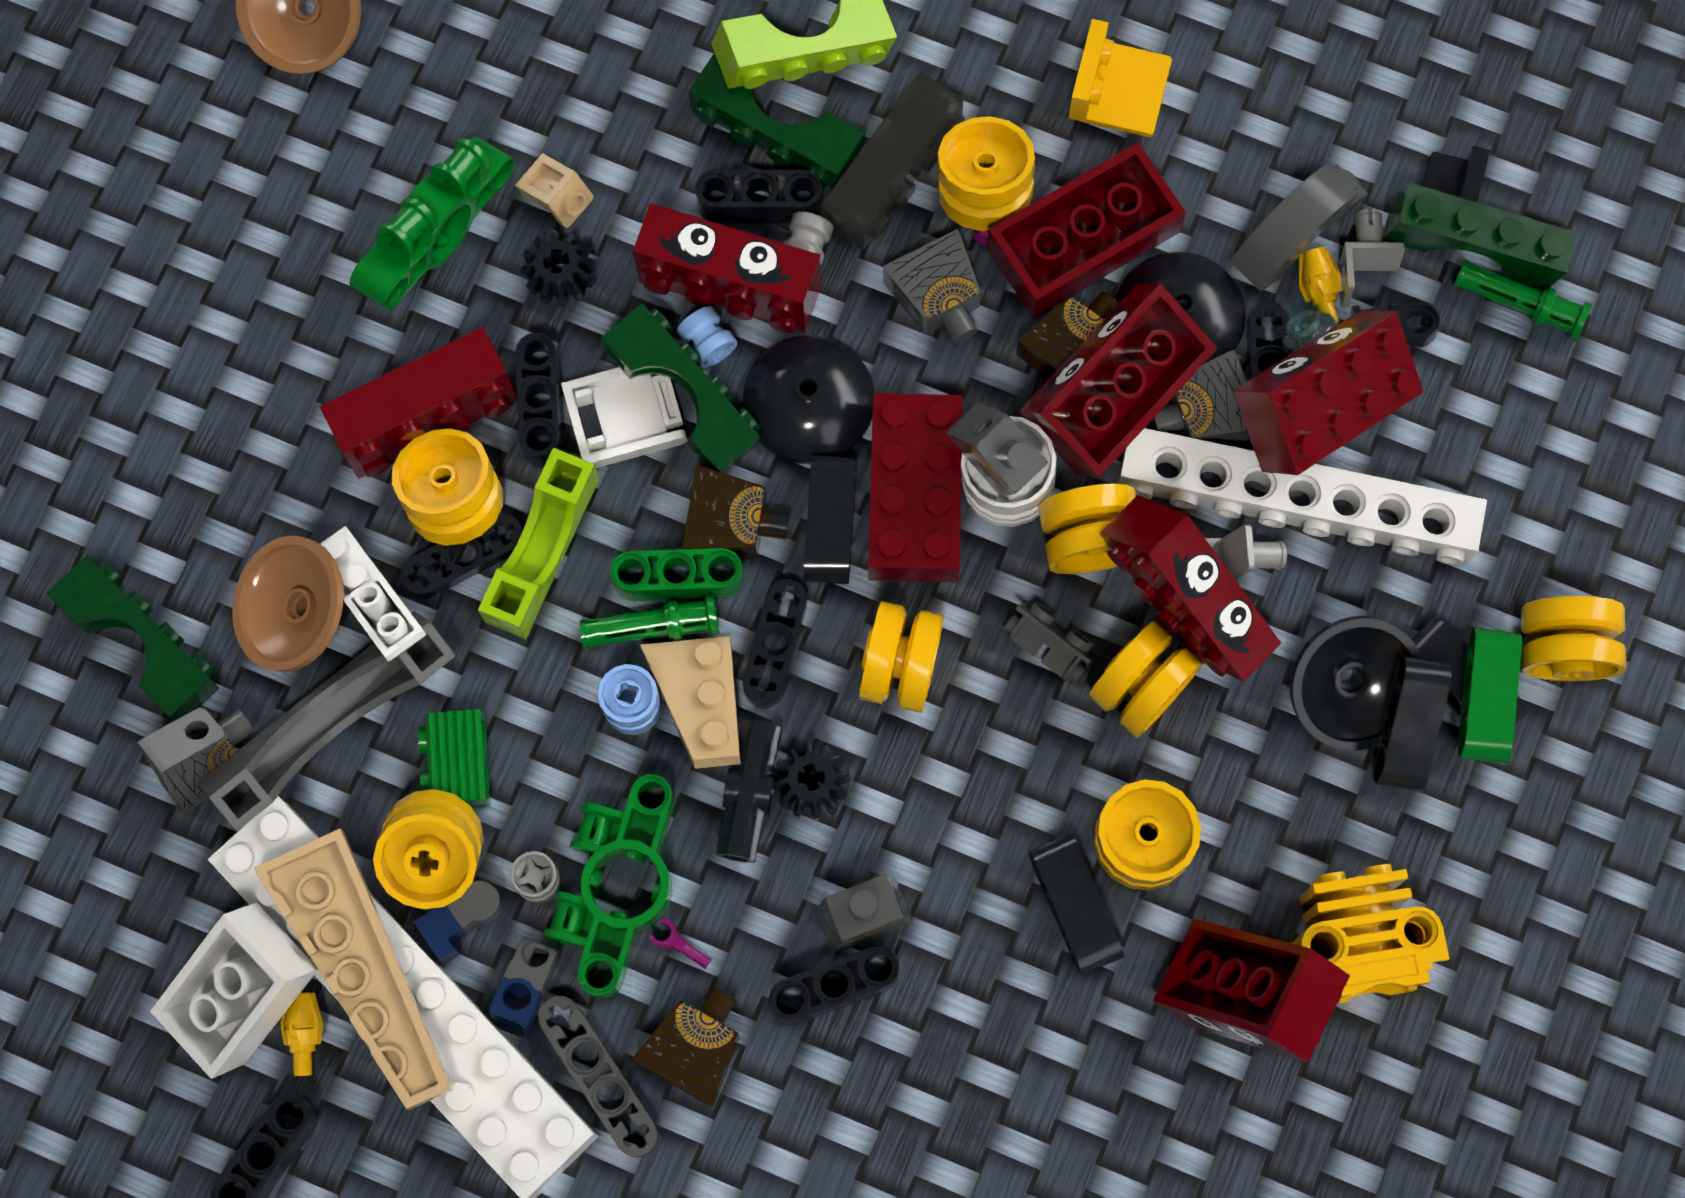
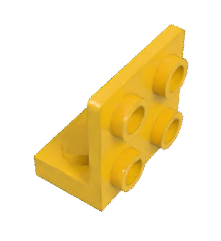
[1068,19,1172,137]

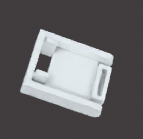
[561,367,688,468]

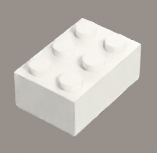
[150,902,318,1079]

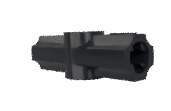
[716,720,781,863]

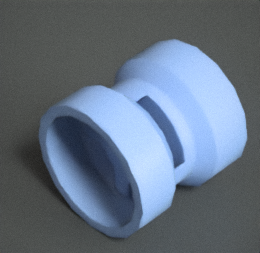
[677,306,737,368]

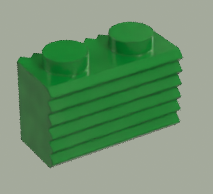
[418,709,491,807]

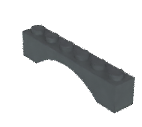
[196,611,456,832]

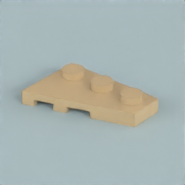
[640,636,741,769]

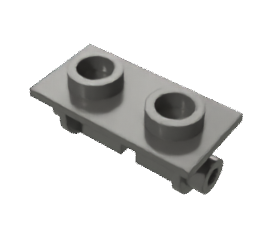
[1004,602,1098,683]

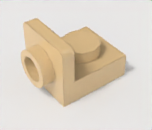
[515,153,593,228]

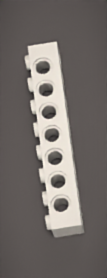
[1118,428,1487,565]

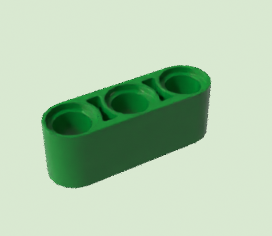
[610,548,744,602]
[1458,627,1522,764]

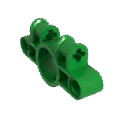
[349,136,515,310]
[543,774,675,1000]

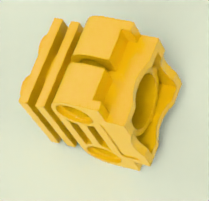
[1292,864,1450,1004]

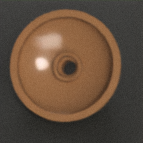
[236,0,361,74]
[232,536,344,672]

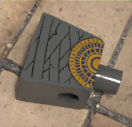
[883,229,981,344]
[1151,350,1251,445]
[945,402,1048,497]
[137,708,254,815]
[815,874,913,955]

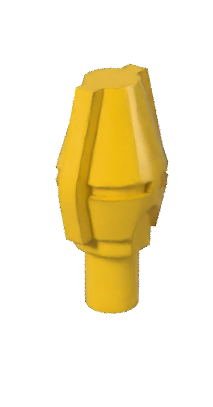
[1299,246,1342,327]
[281,992,323,1076]

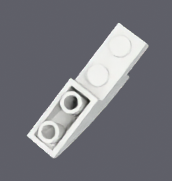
[320,526,426,662]

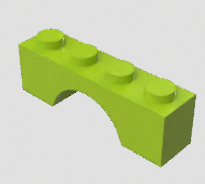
[711,0,897,89]
[478,448,599,639]

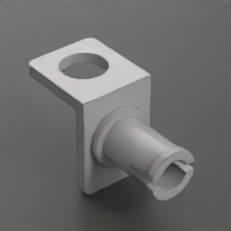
[1339,209,1405,307]
[1205,525,1287,580]

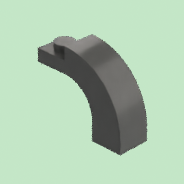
[1229,164,1368,291]

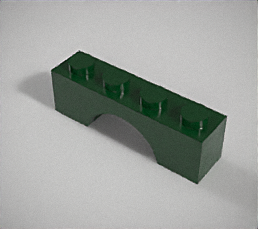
[689,52,865,191]
[1382,182,1576,289]
[600,303,761,473]
[46,556,219,721]

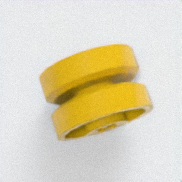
[938,116,1035,231]
[392,428,503,546]
[1038,483,1136,574]
[1521,596,1626,681]
[859,601,944,713]
[1088,620,1204,738]
[1093,780,1201,891]
[373,789,484,909]

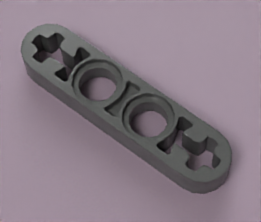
[539,996,659,1157]

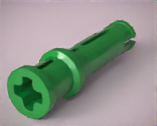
[1453,259,1592,341]
[580,594,720,649]

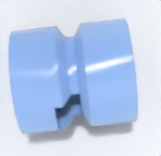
[598,664,662,735]

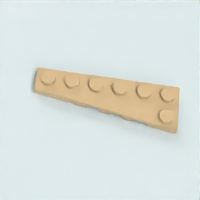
[254,829,453,1110]

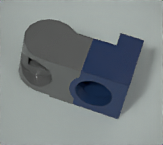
[413,881,504,964]
[489,937,560,1035]

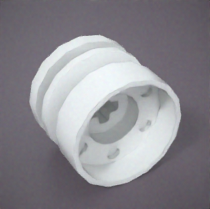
[961,416,1056,527]

